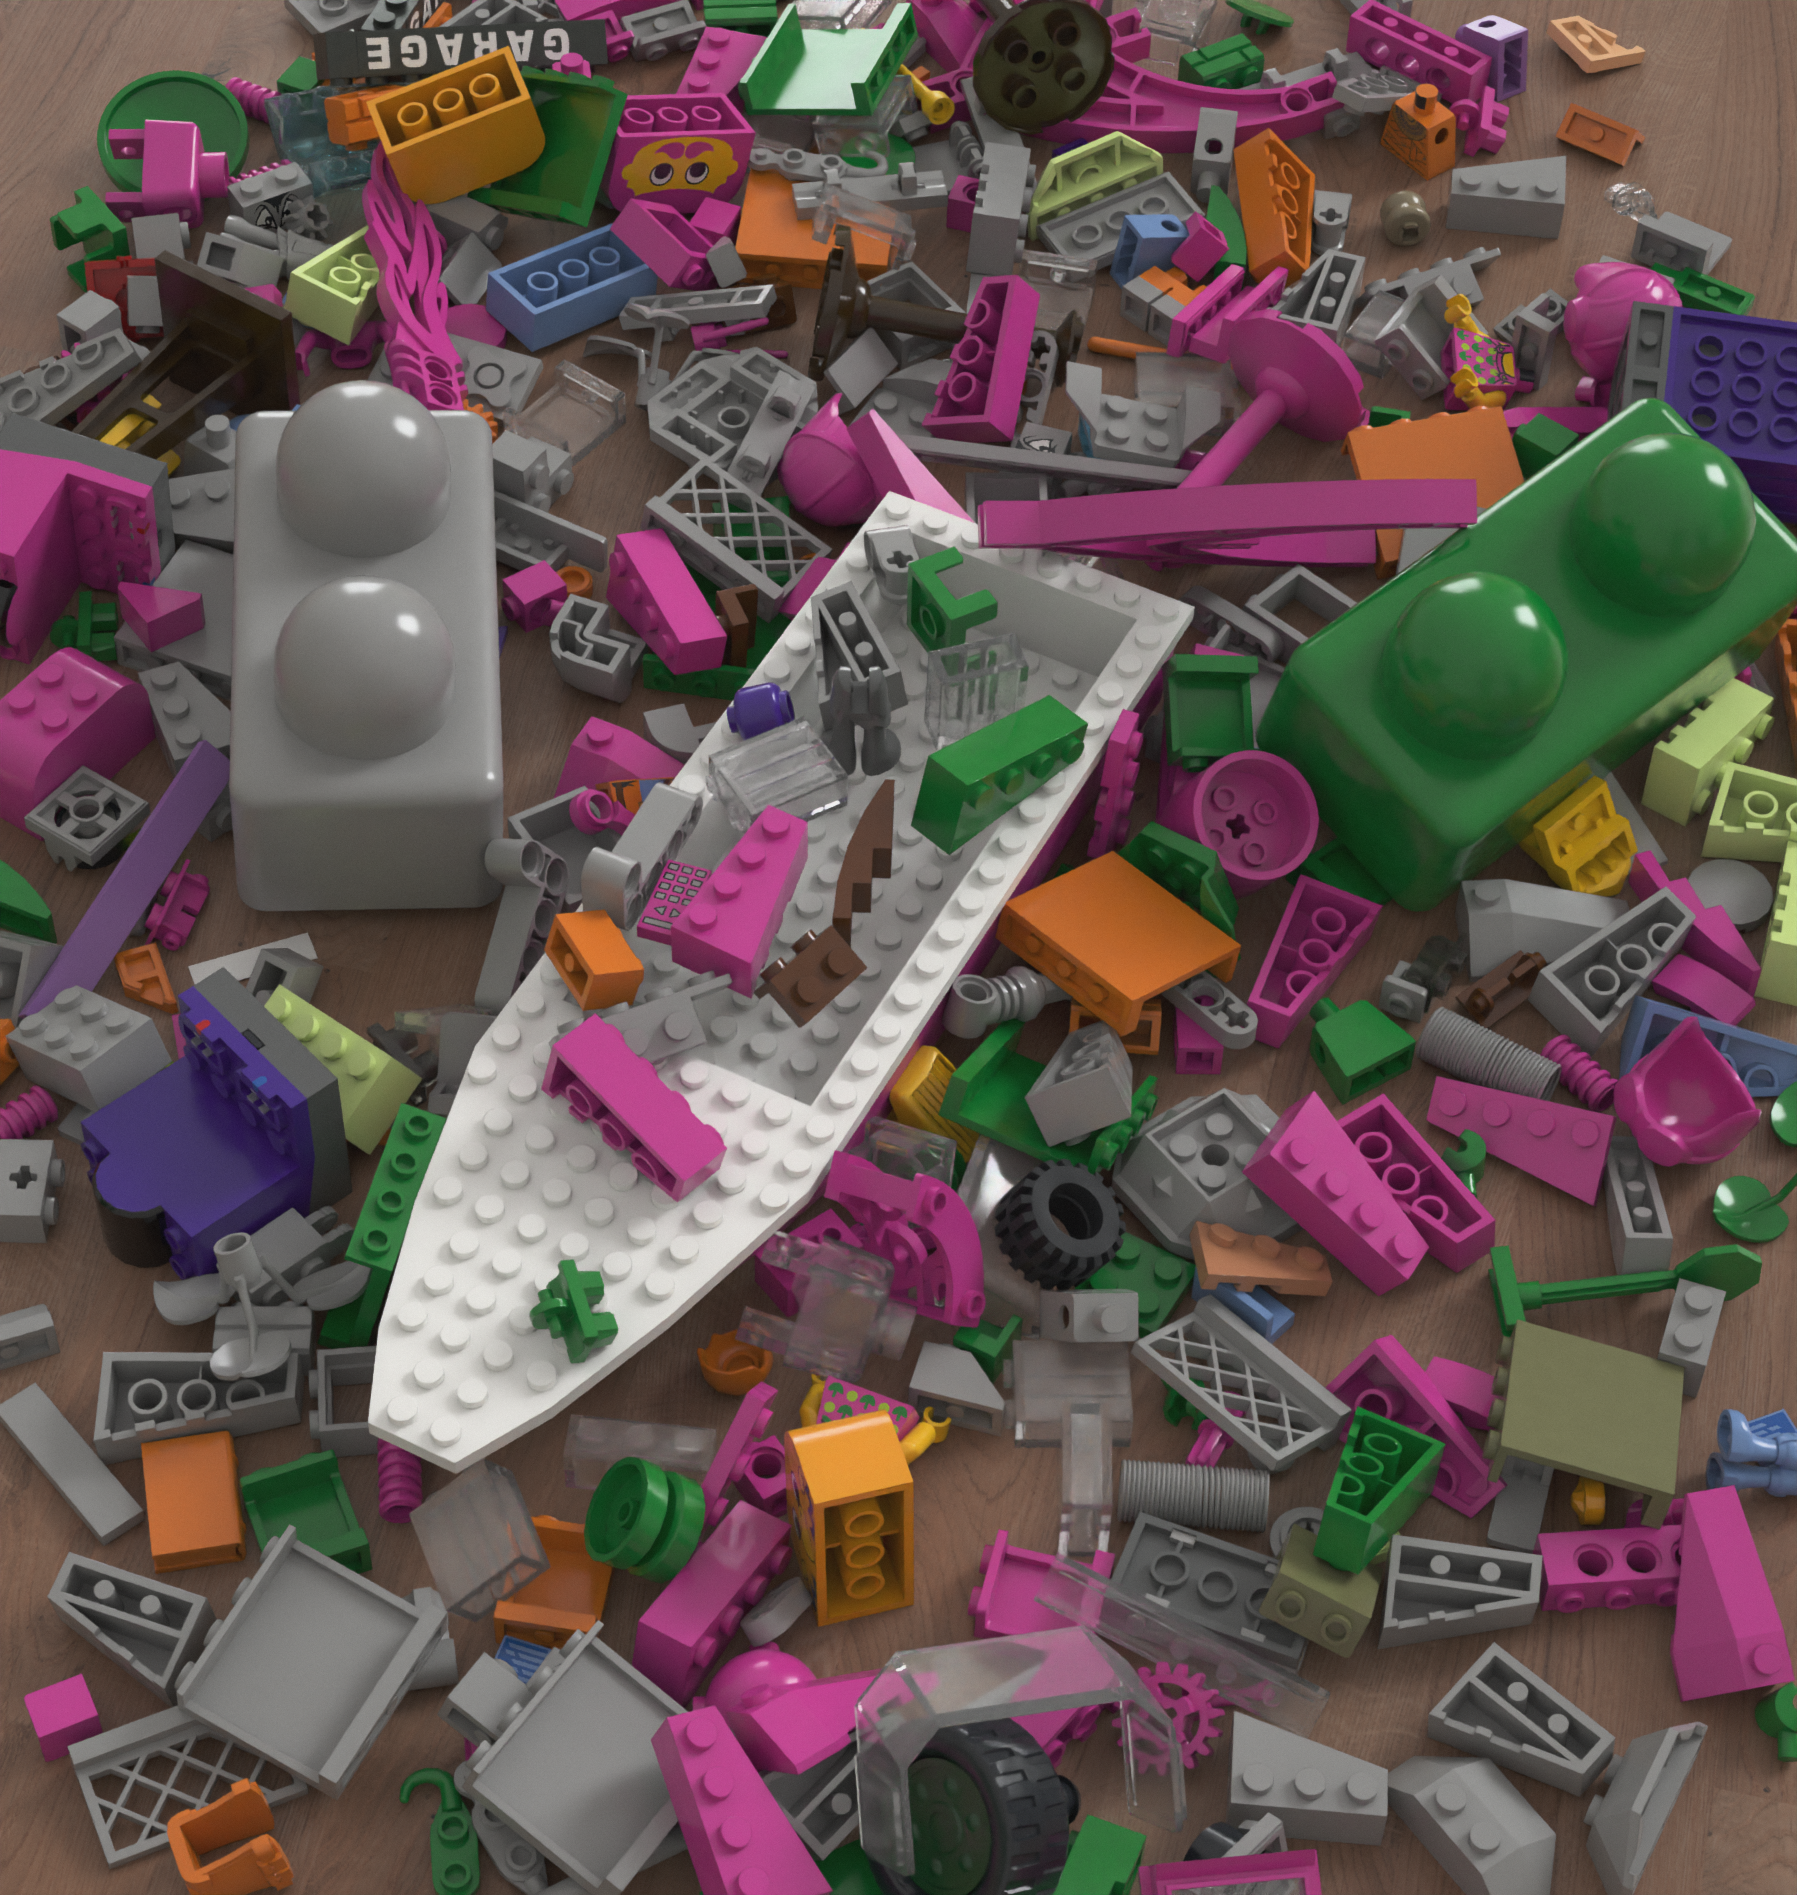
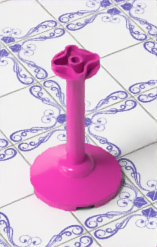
[1144,309,1366,571]

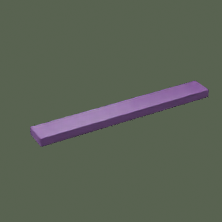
[19,740,230,1020]

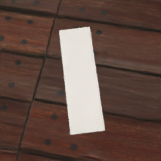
[188,932,318,984]

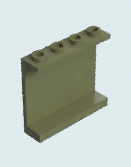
[1482,1319,1685,1530]

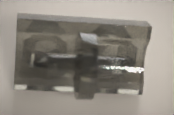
[367,1022,439,1107]

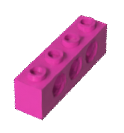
[1346,0,1492,104]
[1533,1525,1681,1613]

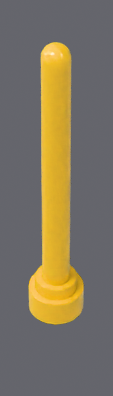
[860,28,955,125]

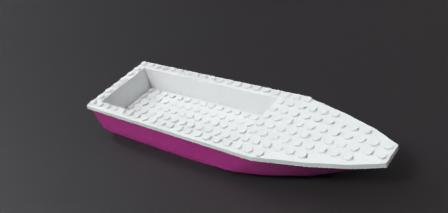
[368,491,1195,1474]

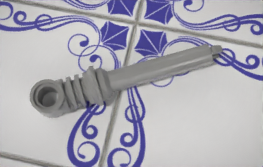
[942,966,1073,1039]

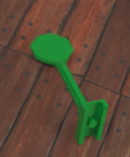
[1488,1244,1762,1337]

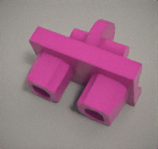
[1449,85,1509,157]

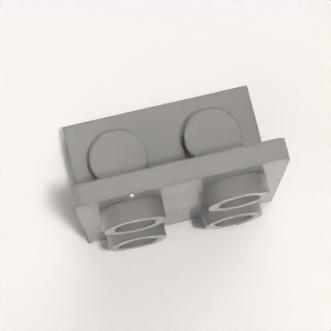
[1631,212,1732,275]

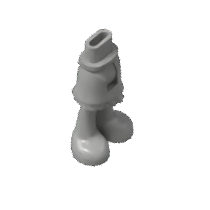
[220,214,334,280]

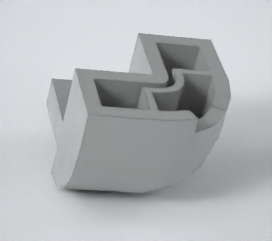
[549,594,648,703]

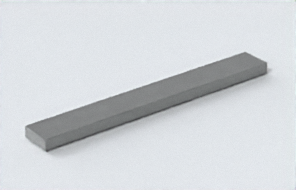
[896,433,1191,490]

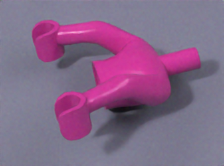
[295,320,393,377]

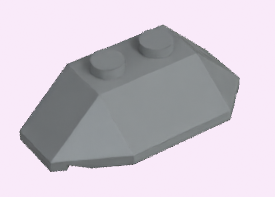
[1583,1722,1708,1895]
[1388,1756,1556,1895]

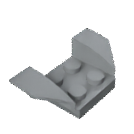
[849,359,952,438]
[1065,361,1221,468]

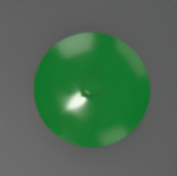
[97,70,250,201]

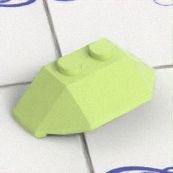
[1026,131,1164,241]

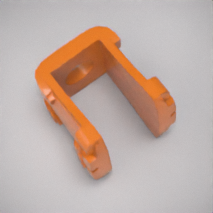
[167,1778,294,1895]

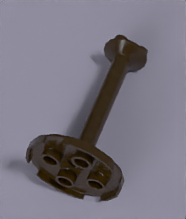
[973,0,1115,135]
[808,224,1084,388]

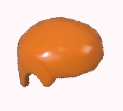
[697,1329,774,1396]

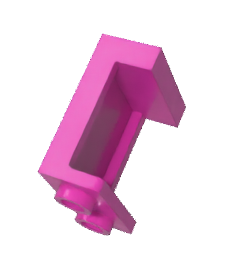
[967,1529,1116,1651]

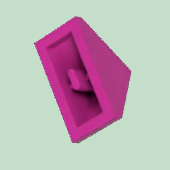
[117,582,206,652]

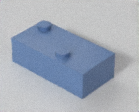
[486,223,658,352]

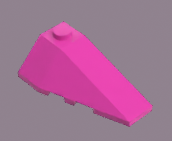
[554,716,684,798]
[726,1664,937,1775]

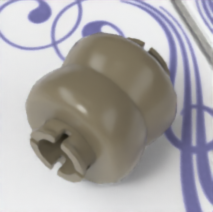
[1380,190,1431,246]

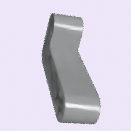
[581,782,703,931]
[474,838,570,1016]

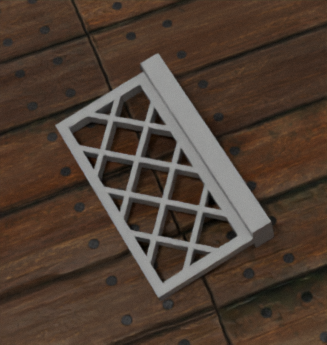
[640,456,833,623]
[1130,1294,1352,1471]
[67,1705,308,1869]

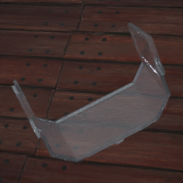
[854,1625,1187,1876]

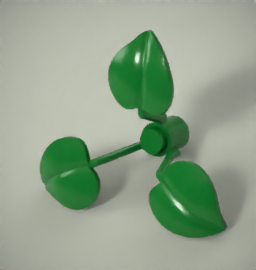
[1712,1081,1797,1243]

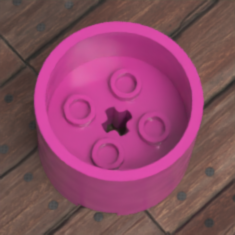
[1160,750,1319,900]

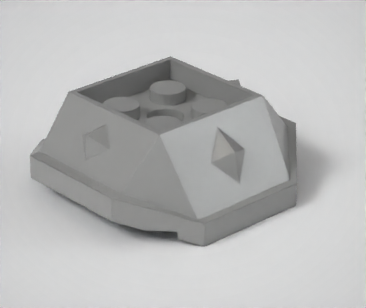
[647,346,818,487]
[1112,1088,1304,1259]

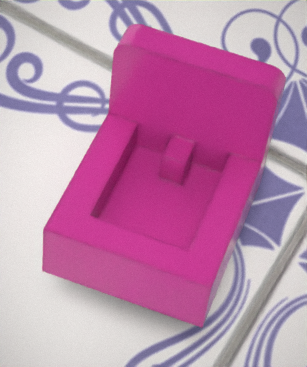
[582,10,635,62]

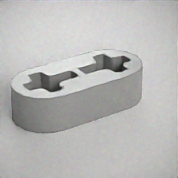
[740,1577,813,1647]

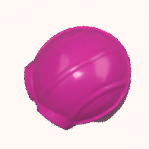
[1563,262,1682,382]
[777,393,883,527]
[1614,1016,1762,1167]

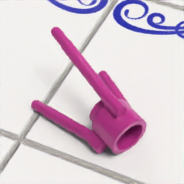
[691,317,788,358]

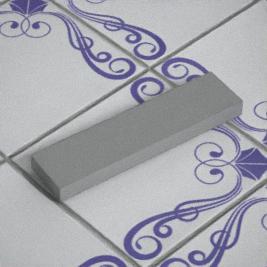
[0,1382,145,1546]

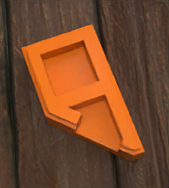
[113,942,178,1014]

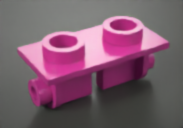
[144,859,210,951]

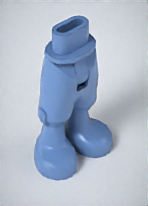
[1705,1409,1797,1497]

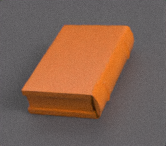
[141,1431,247,1574]

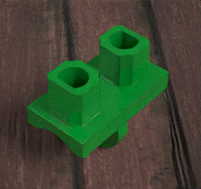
[50,591,119,661]
[529,1259,618,1364]

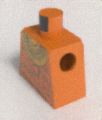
[1380,84,1456,181]

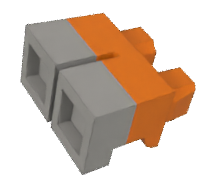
[1120,266,1207,346]

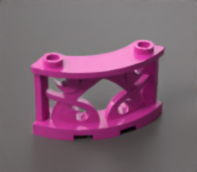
[824,1150,986,1328]

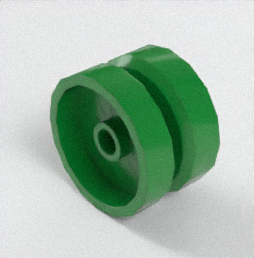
[584,1456,706,1584]

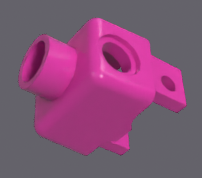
[105,120,230,229]

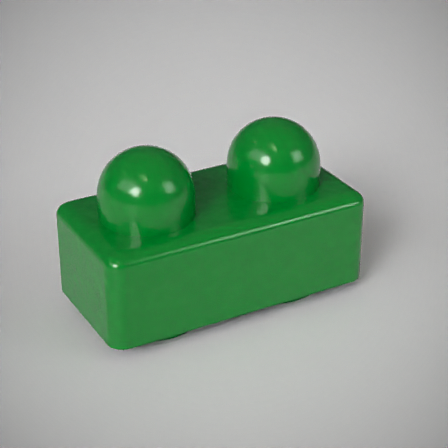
[1255,398,1797,912]

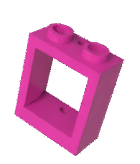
[610,198,719,291]

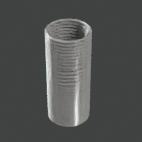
[1416,1007,1562,1101]
[1117,1459,1269,1533]

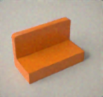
[1555,103,1645,167]

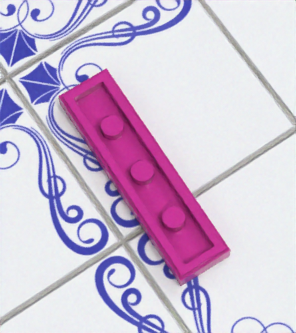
[1166,264,1245,358]

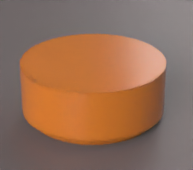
[556,566,593,599]

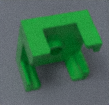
[906,546,998,681]

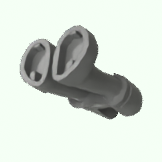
[817,666,901,776]

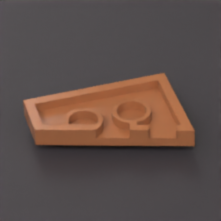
[1189,1221,1333,1296]

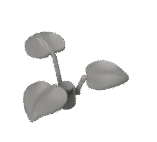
[583,303,740,411]
[153,1232,373,1381]

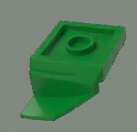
[1117,821,1241,961]

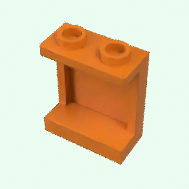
[493,1515,616,1650]

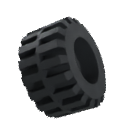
[994,1159,1126,1290]

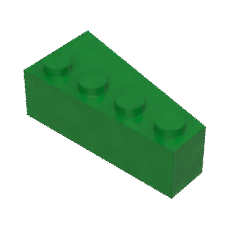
[1313,1406,1446,1575]

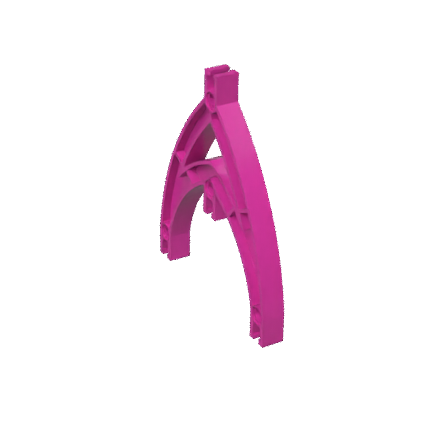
[917,0,1344,153]
[978,479,1477,567]

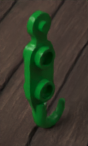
[399,1768,480,1895]

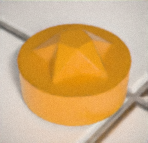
[1571,1476,1605,1525]

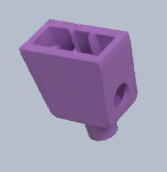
[1455,15,1528,102]

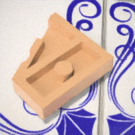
[1546,16,1646,73]

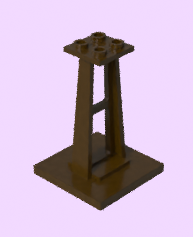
[71,250,300,459]

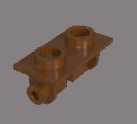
[1455,950,1546,1028]

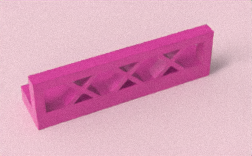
[1189,266,1289,364]

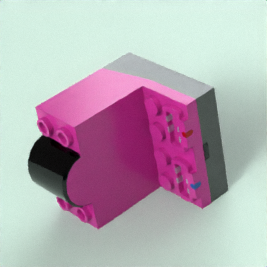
[0,413,176,665]

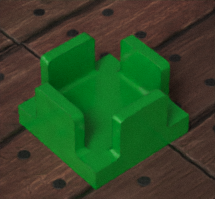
[50,186,130,293]

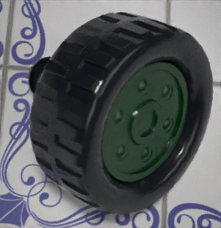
[860,1709,1081,1895]

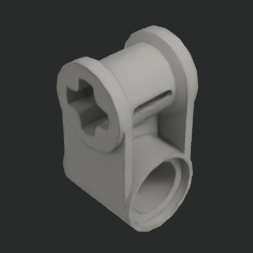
[1311,190,1352,255]
[864,525,919,605]

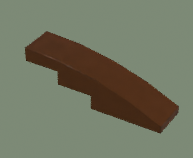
[832,779,895,947]

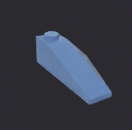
[1619,995,1797,1097]

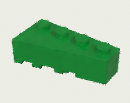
[911,695,1088,855]
[1053,1814,1147,1895]

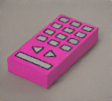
[637,859,712,946]

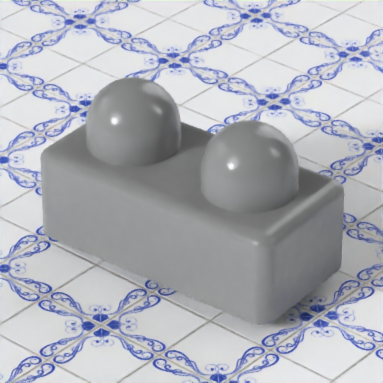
[229,380,504,911]

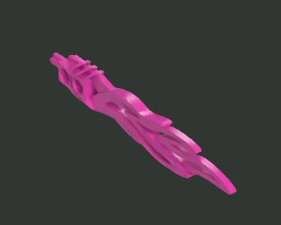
[362,141,468,410]

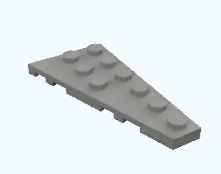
[0,328,142,431]

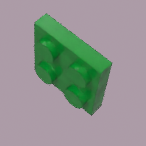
[1075,1232,1196,1338]

